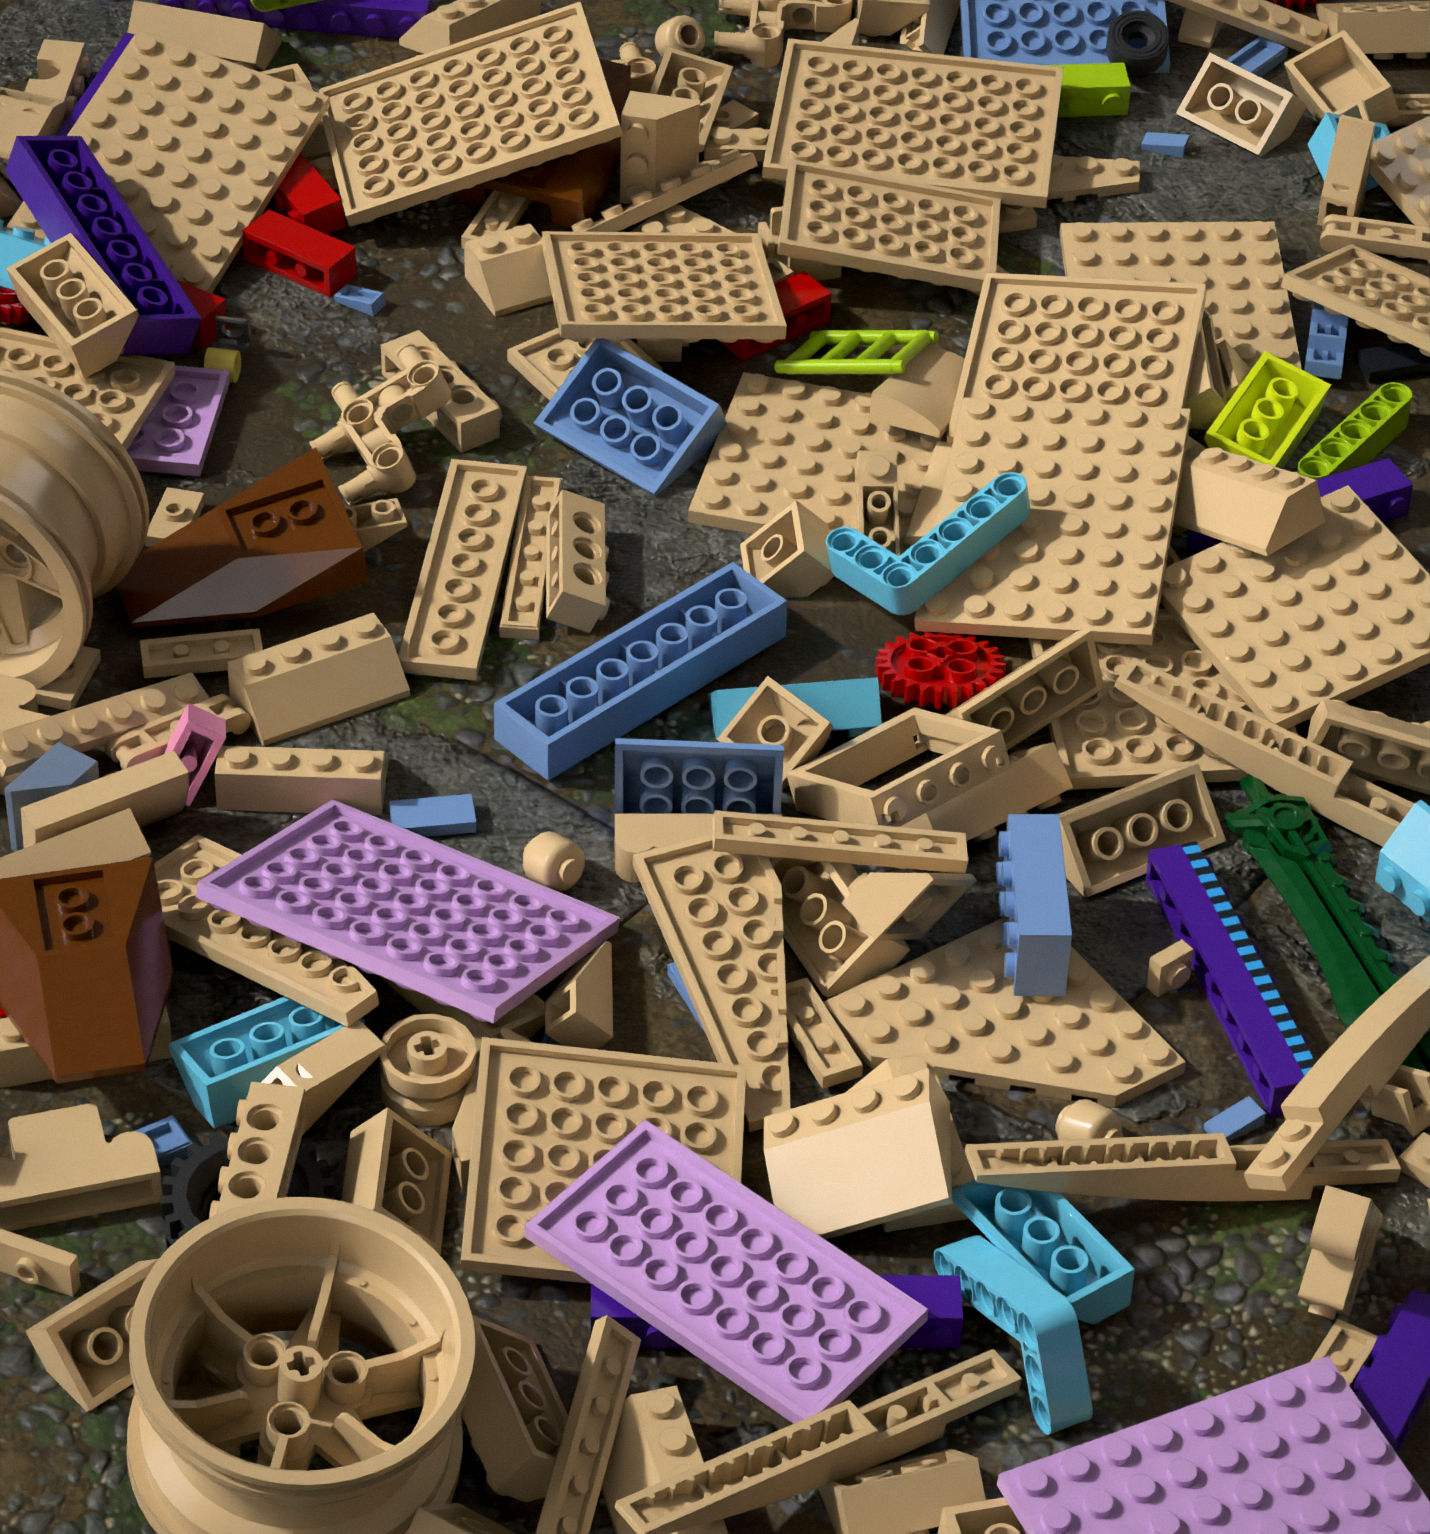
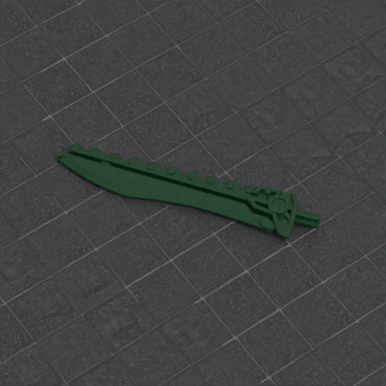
[1224,774,1430,1100]

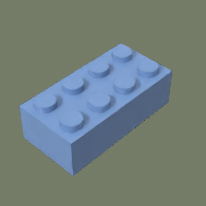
[996,814,1072,996]

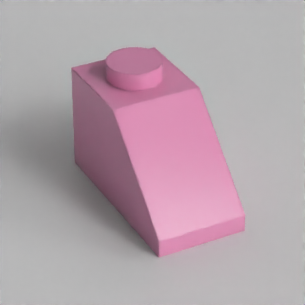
[164,703,226,807]

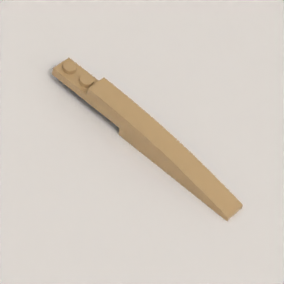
[1115,657,1414,847]
[1244,955,1430,1191]
[965,1133,1401,1201]
[615,1349,1022,1534]

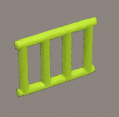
[774,330,939,374]

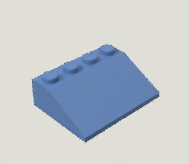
[533,338,727,497]
[614,738,784,835]

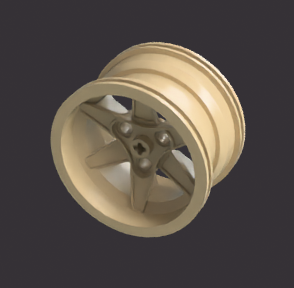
[0,370,149,689]
[126,1197,475,1534]

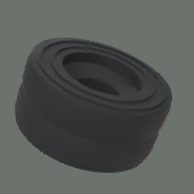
[1106,10,1169,76]

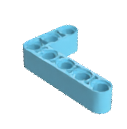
[826,472,1031,615]
[934,1235,1093,1435]

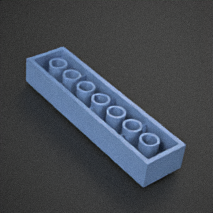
[494,562,787,781]

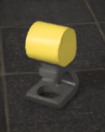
[204,315,252,383]

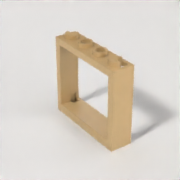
[786,707,1011,827]

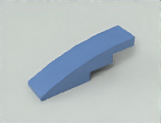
[1304,301,1349,379]

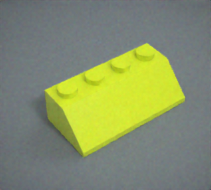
[1204,351,1331,469]

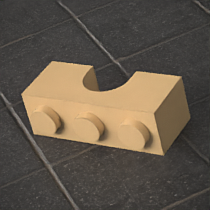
[25,39,91,123]

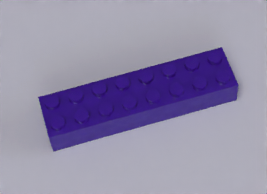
[5,136,201,355]

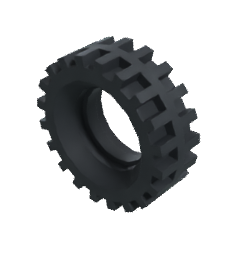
[161,1127,336,1249]

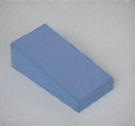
[1141,132,1189,158]
[334,284,386,317]
[1203,1096,1266,1142]

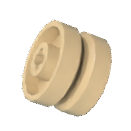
[380,1014,476,1126]

